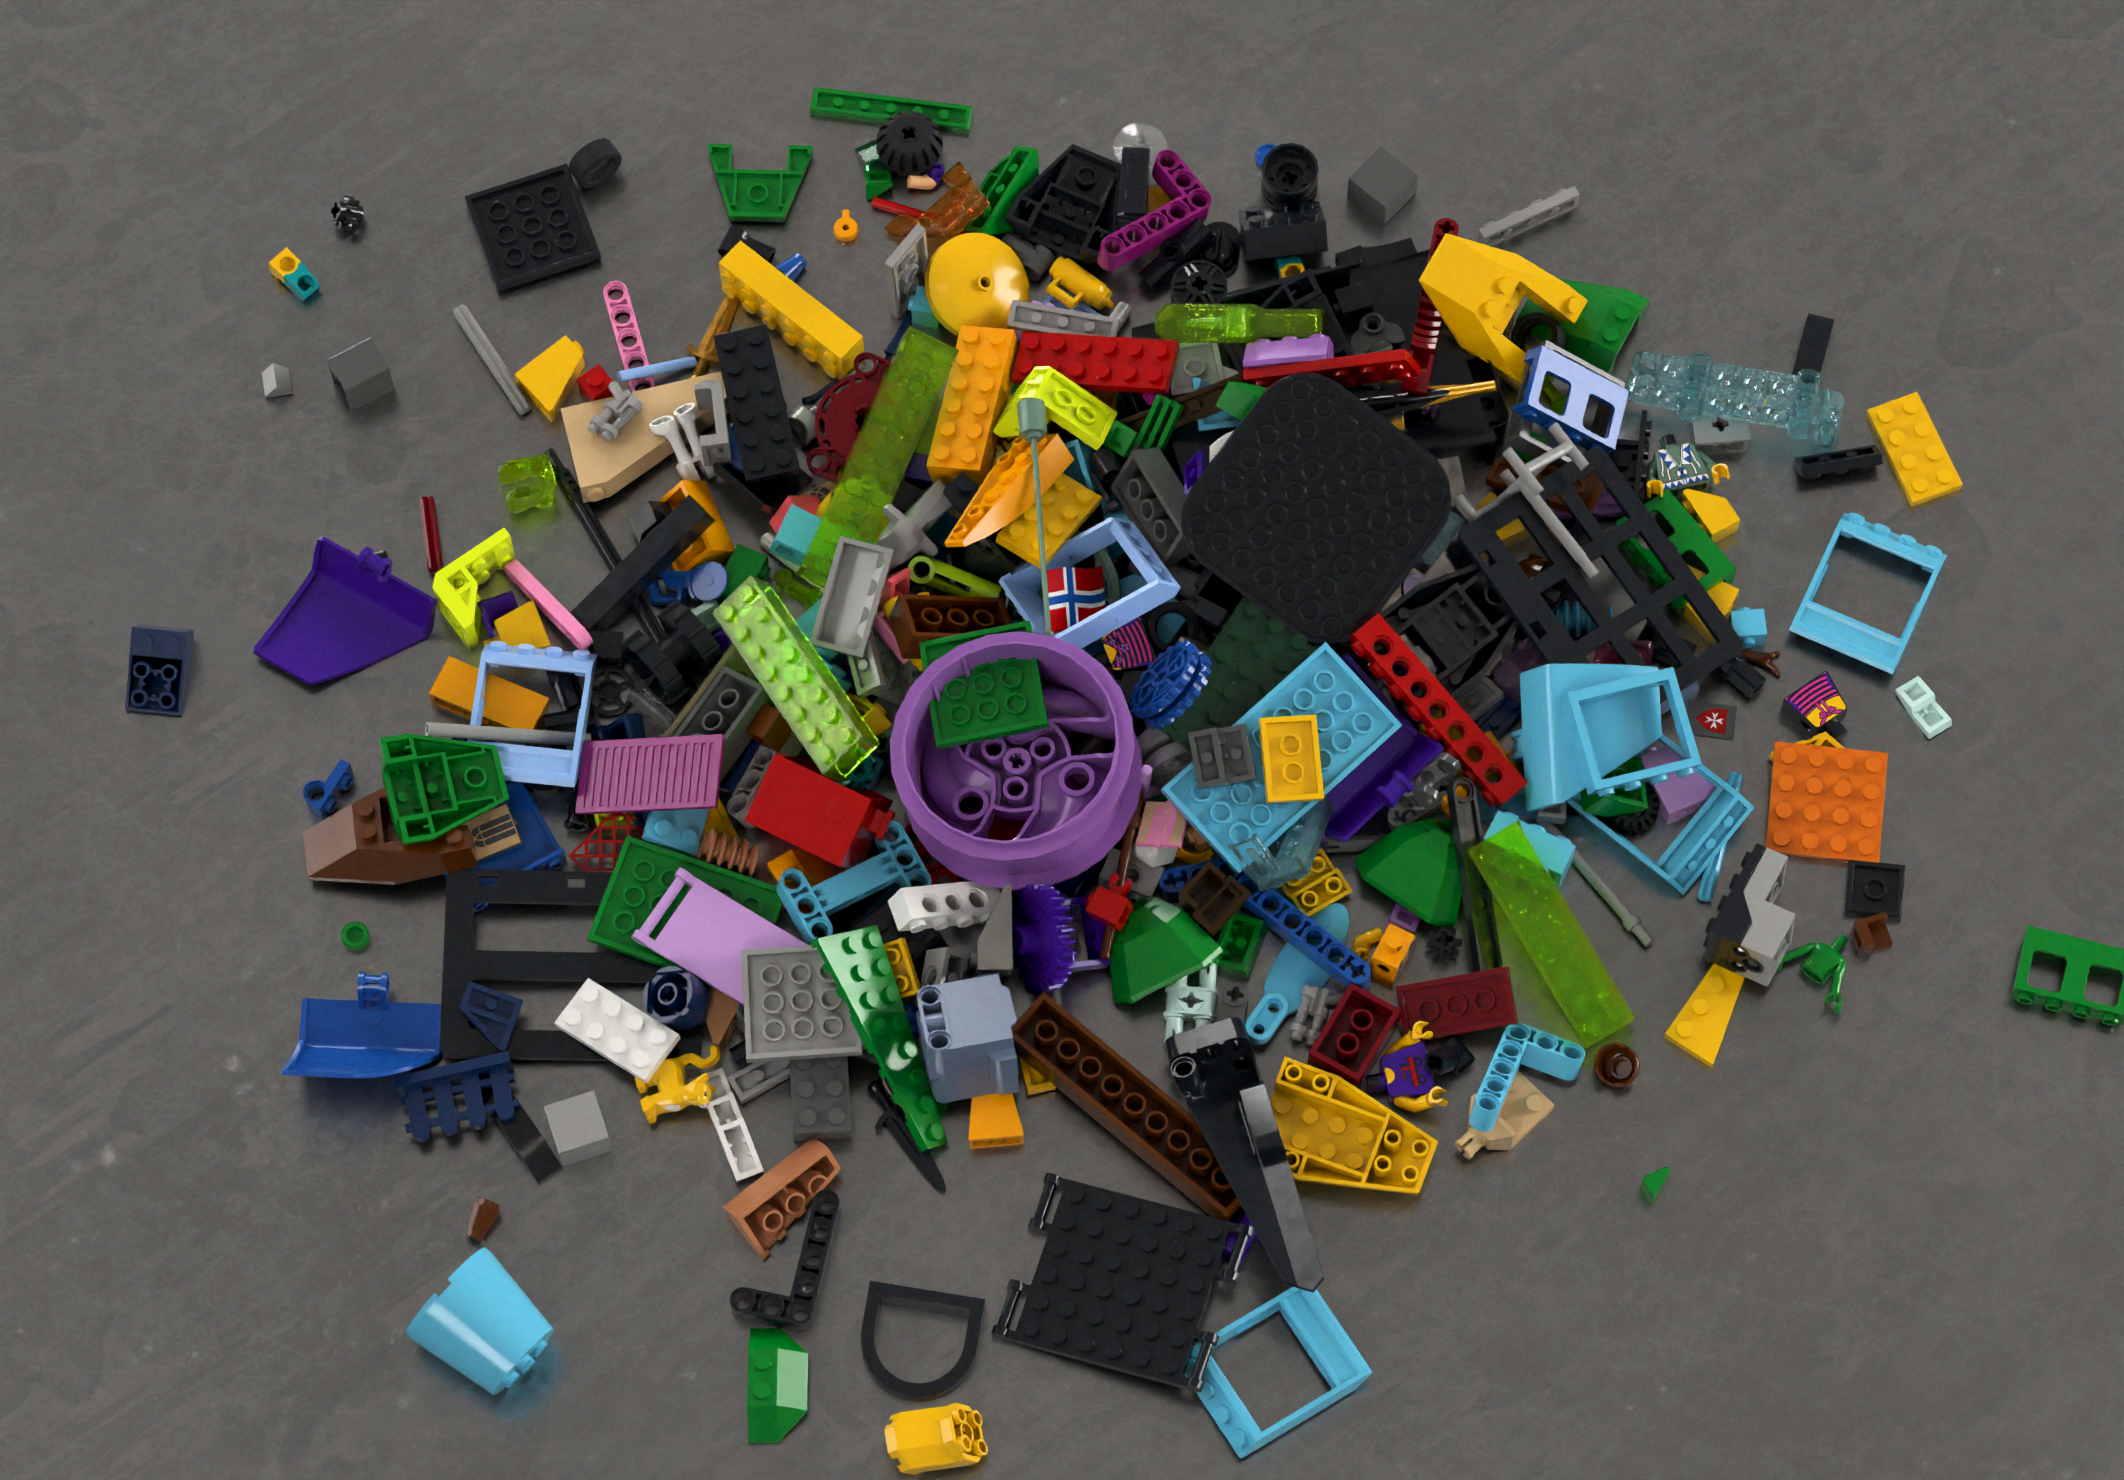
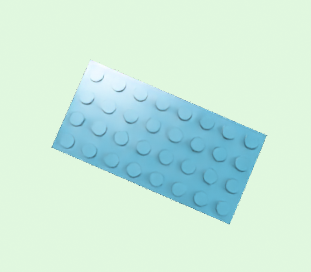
[1160,642,1402,875]

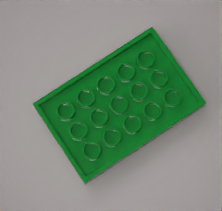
[587,835,783,971]

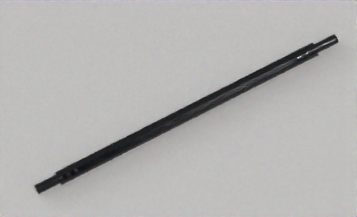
[544,448,698,702]

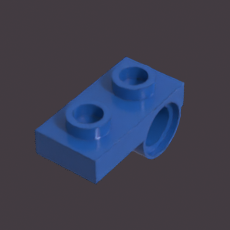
[303,759,354,820]

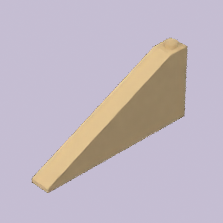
[560,372,730,503]

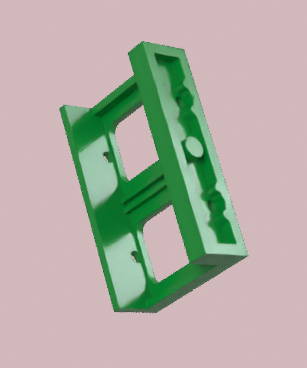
[1614,489,1736,615]
[2010,925,2124,1026]

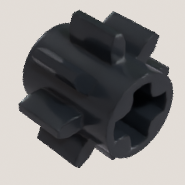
[330,195,364,231]
[1426,925,1462,963]

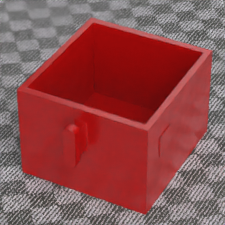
[744,753,896,867]

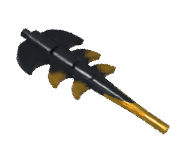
[1347,379,1496,430]

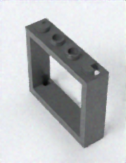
[1504,340,1625,473]

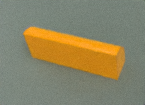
[429,656,550,744]

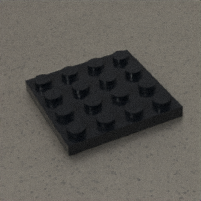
[464,163,601,292]

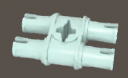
[1163,963,1219,1042]

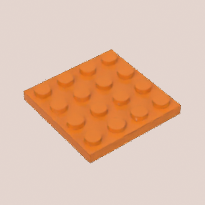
[1765,741,1888,863]

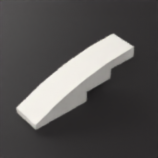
[695,1068,764,1182]

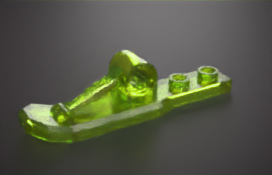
[1155,304,1322,343]

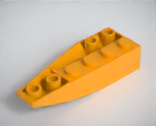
[944,434,1074,547]

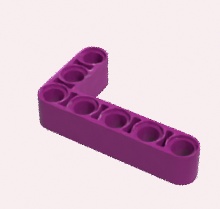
[1097,150,1212,271]

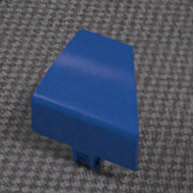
[281,971,442,1078]

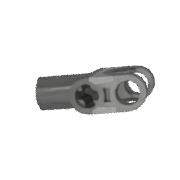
[1397,752,1461,810]

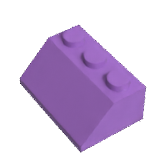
[1243,334,1334,369]

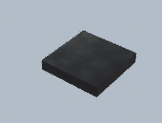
[1844,860,1906,922]

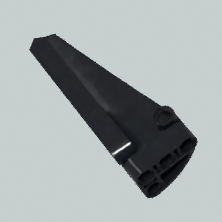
[1164,1017,1324,1293]

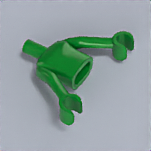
[1775,934,1848,1014]

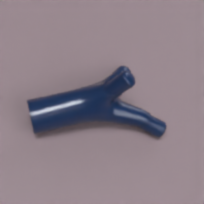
[802,380,837,404]

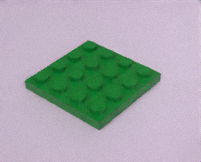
[919,620,1049,750]

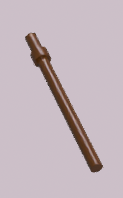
[1099,795,1144,960]

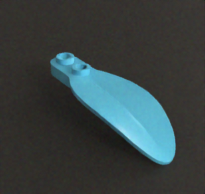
[1245,903,1349,1045]

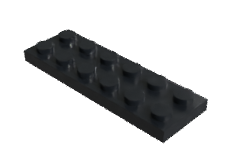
[713,324,801,485]

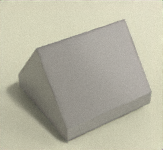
[262,363,293,398]

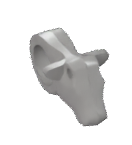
[874,478,952,574]

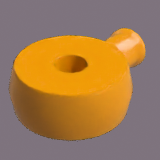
[833,209,859,242]

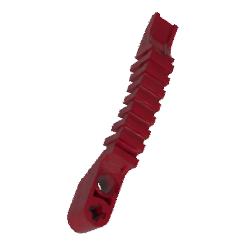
[1401,218,1459,397]

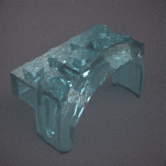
[1228,795,1334,891]

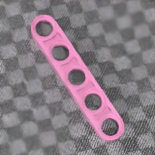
[603,281,655,392]
[503,558,593,650]

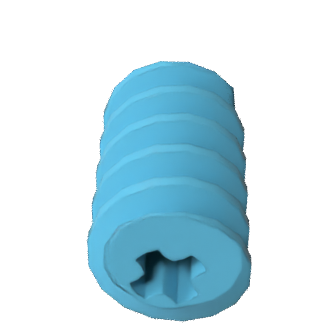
[1556,600,1613,637]

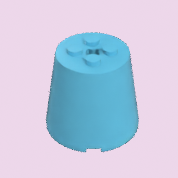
[405,1247,554,1395]

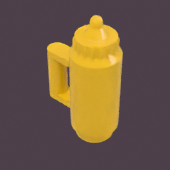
[1046,256,1115,310]

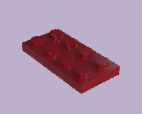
[1396,966,1518,1041]

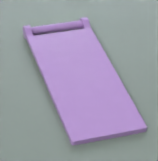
[631,868,808,1005]

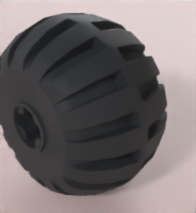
[876,111,943,177]

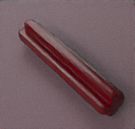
[419,496,443,574]

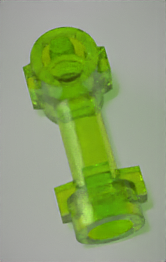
[1543,374,1568,415]
[774,569,823,607]

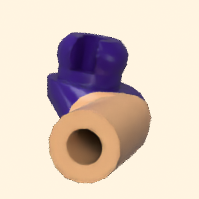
[907,163,945,190]

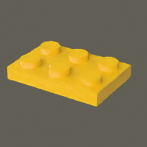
[1258,715,1324,804]

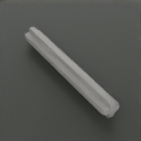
[453,304,532,415]

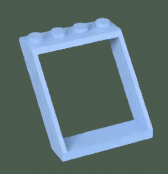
[999,517,1181,649]

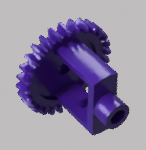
[1012,883,1111,993]

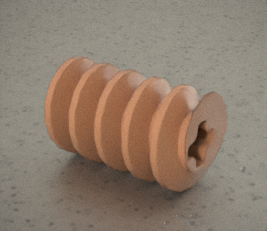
[696,827,759,877]

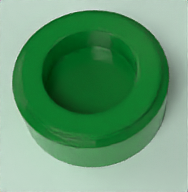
[341,922,370,952]

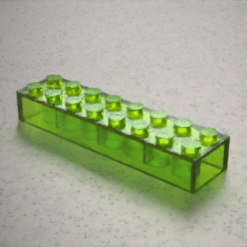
[712,575,881,782]
[1468,821,1637,1049]

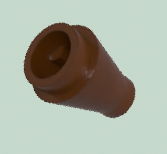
[466,1197,500,1242]

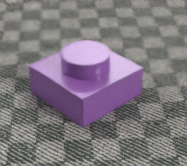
[1386,902,1421,934]

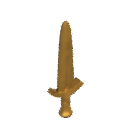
[686,295,739,379]

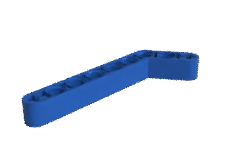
[1159,858,1371,990]

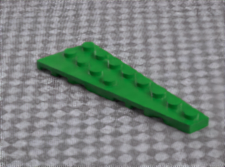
[810,925,948,1152]

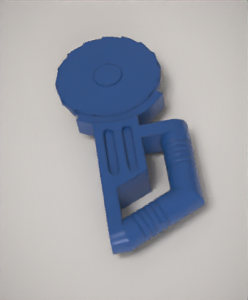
[648,561,728,606]

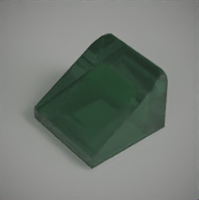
[855,140,883,171]

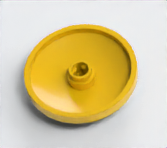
[925,233,1029,336]

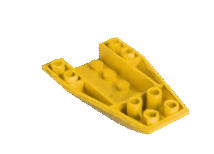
[1270,1057,1438,1195]

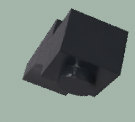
[1335,237,1417,270]

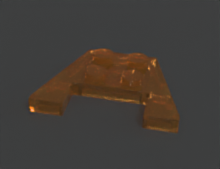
[884,161,990,239]

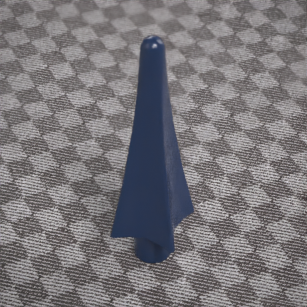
[884,310,912,365]

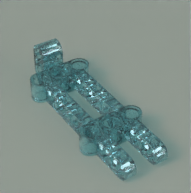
[1624,351,1845,448]

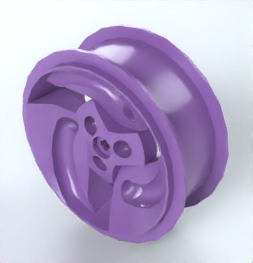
[890,631,1142,891]

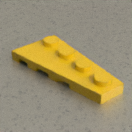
[1664,964,1745,1068]

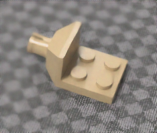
[1454,1071,1554,1159]

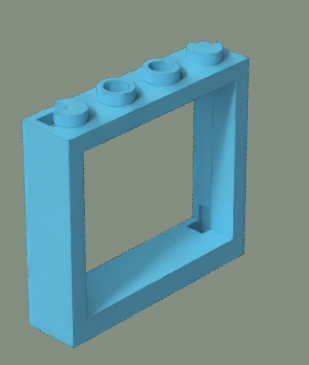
[1560,667,1702,797]

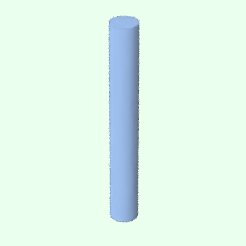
[617,356,697,382]

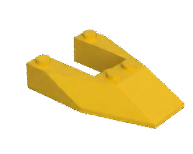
[1418,234,1588,390]

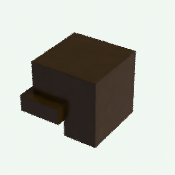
[1178,861,1252,937]

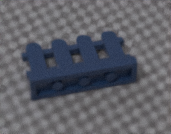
[395,1051,520,1142]

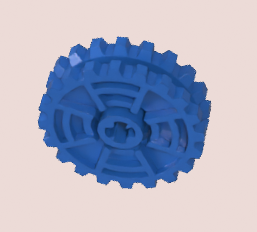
[1129,640,1212,729]

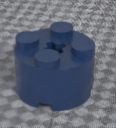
[643,966,710,1030]

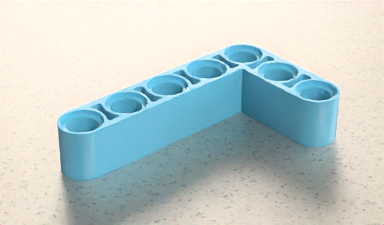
[1469,1022,1585,1132]

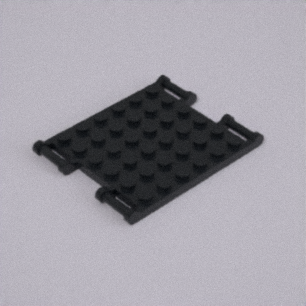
[991,1173,1254,1392]

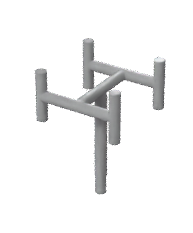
[1453,422,1599,579]

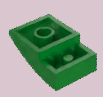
[1178,904,1268,980]

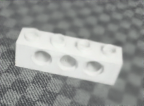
[888,881,1001,933]

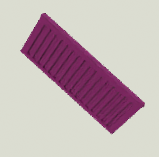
[575,734,725,815]

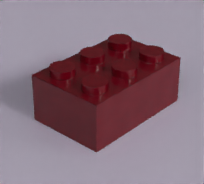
[1307,983,1401,1089]

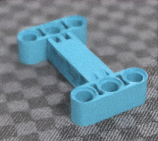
[776,821,932,945]

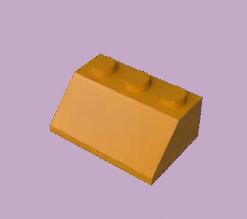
[659,480,735,572]

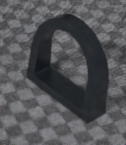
[861,1281,986,1402]

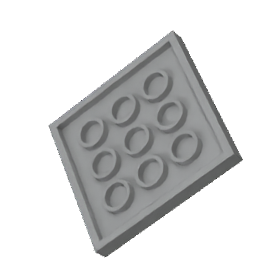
[741,945,863,1063]

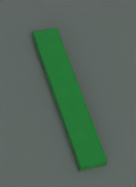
[810,87,973,134]

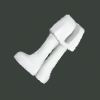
[649,403,716,481]

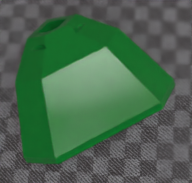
[1355,817,1462,928]
[1110,897,1223,1004]

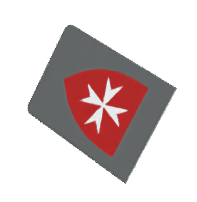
[1687,700,1737,740]

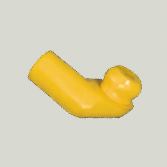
[1351,926,1383,961]

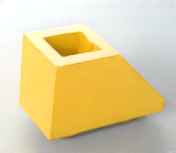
[1680,489,1740,543]

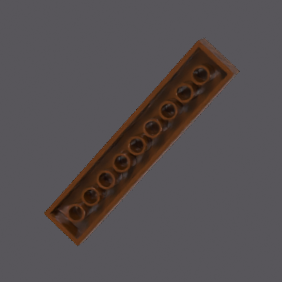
[1011,992,1242,1221]

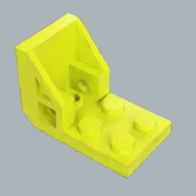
[992,366,1118,451]
[432,528,516,650]

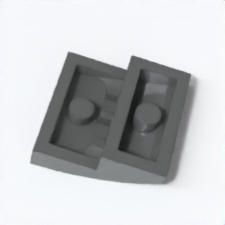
[1188,723,1257,789]

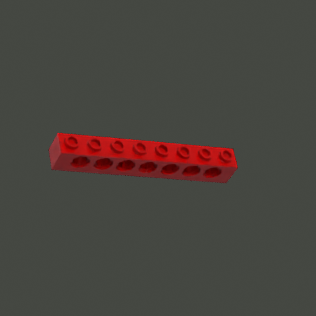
[1349,613,1527,810]

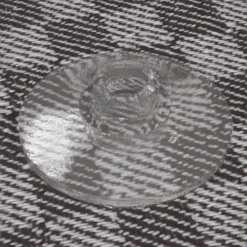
[1114,123,1167,170]

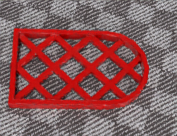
[568,813,643,872]

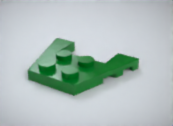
[708,144,813,222]

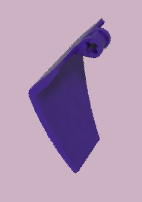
[253,536,437,685]
[1312,655,1444,843]

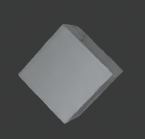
[544,1090,613,1166]

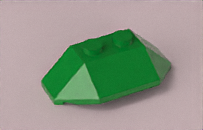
[963,146,1039,235]
[747,1328,808,1444]

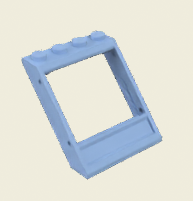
[467,641,597,788]

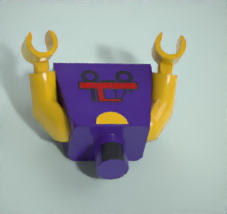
[1365,1021,1448,1113]

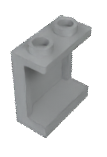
[694,380,732,467]

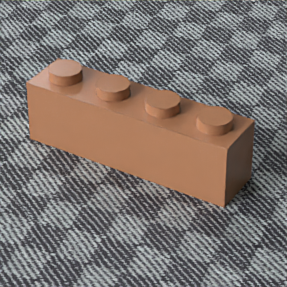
[723,1136,841,1260]

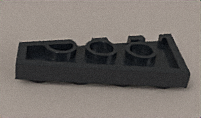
[943,472,1027,575]

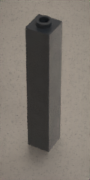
[570,495,715,632]

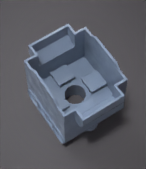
[916,972,1021,1103]

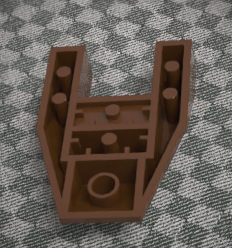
[303,787,478,885]

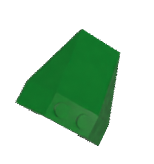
[1516,278,1650,374]
[379,733,509,845]

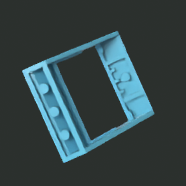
[1789,513,1947,674]
[1566,733,1755,895]
[1185,1287,1373,1458]

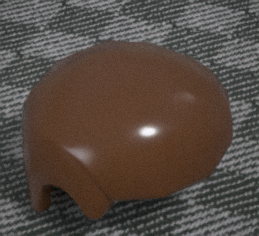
[1594,1042,1640,1088]

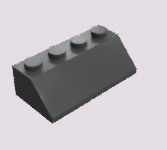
[1110,448,1191,568]
[673,666,778,783]

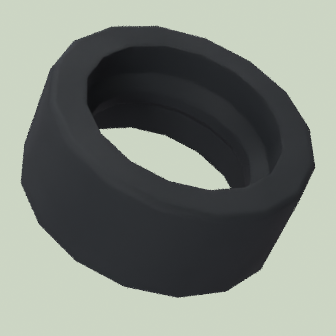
[568,138,622,188]
[1511,312,1566,353]
[1145,602,1200,653]

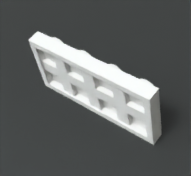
[554,978,681,1084]

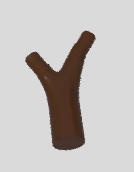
[1742,649,1781,677]

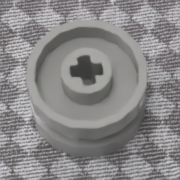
[1137,720,1193,788]

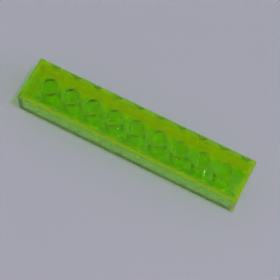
[795,326,959,588]

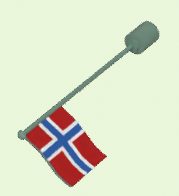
[1017,398,1106,636]

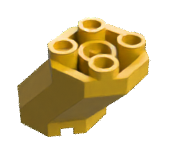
[884,1403,988,1475]

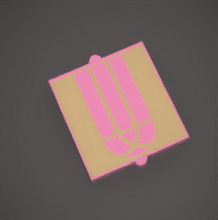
[1136,800,1188,850]

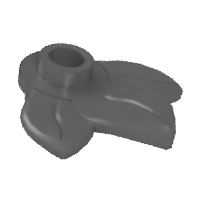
[1351,313,1405,355]

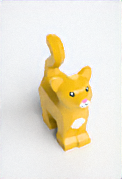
[635,1045,721,1124]

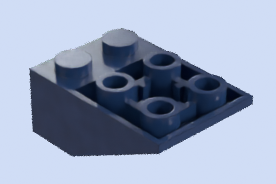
[125,624,194,715]

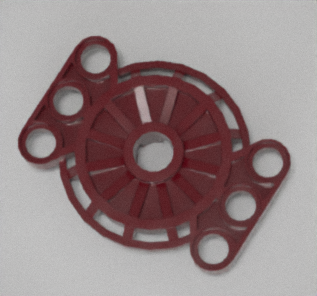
[806,352,929,491]

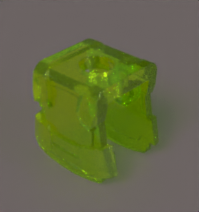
[497,453,557,513]

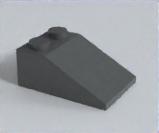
[969,884,1013,977]

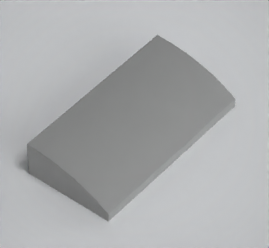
[809,536,894,658]

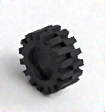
[1608,786,1659,836]

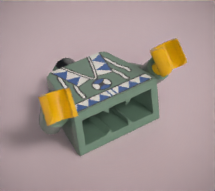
[1644,434,1730,499]

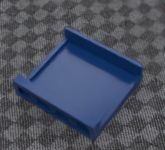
[444,781,567,912]

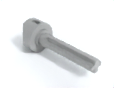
[787,363,870,447]

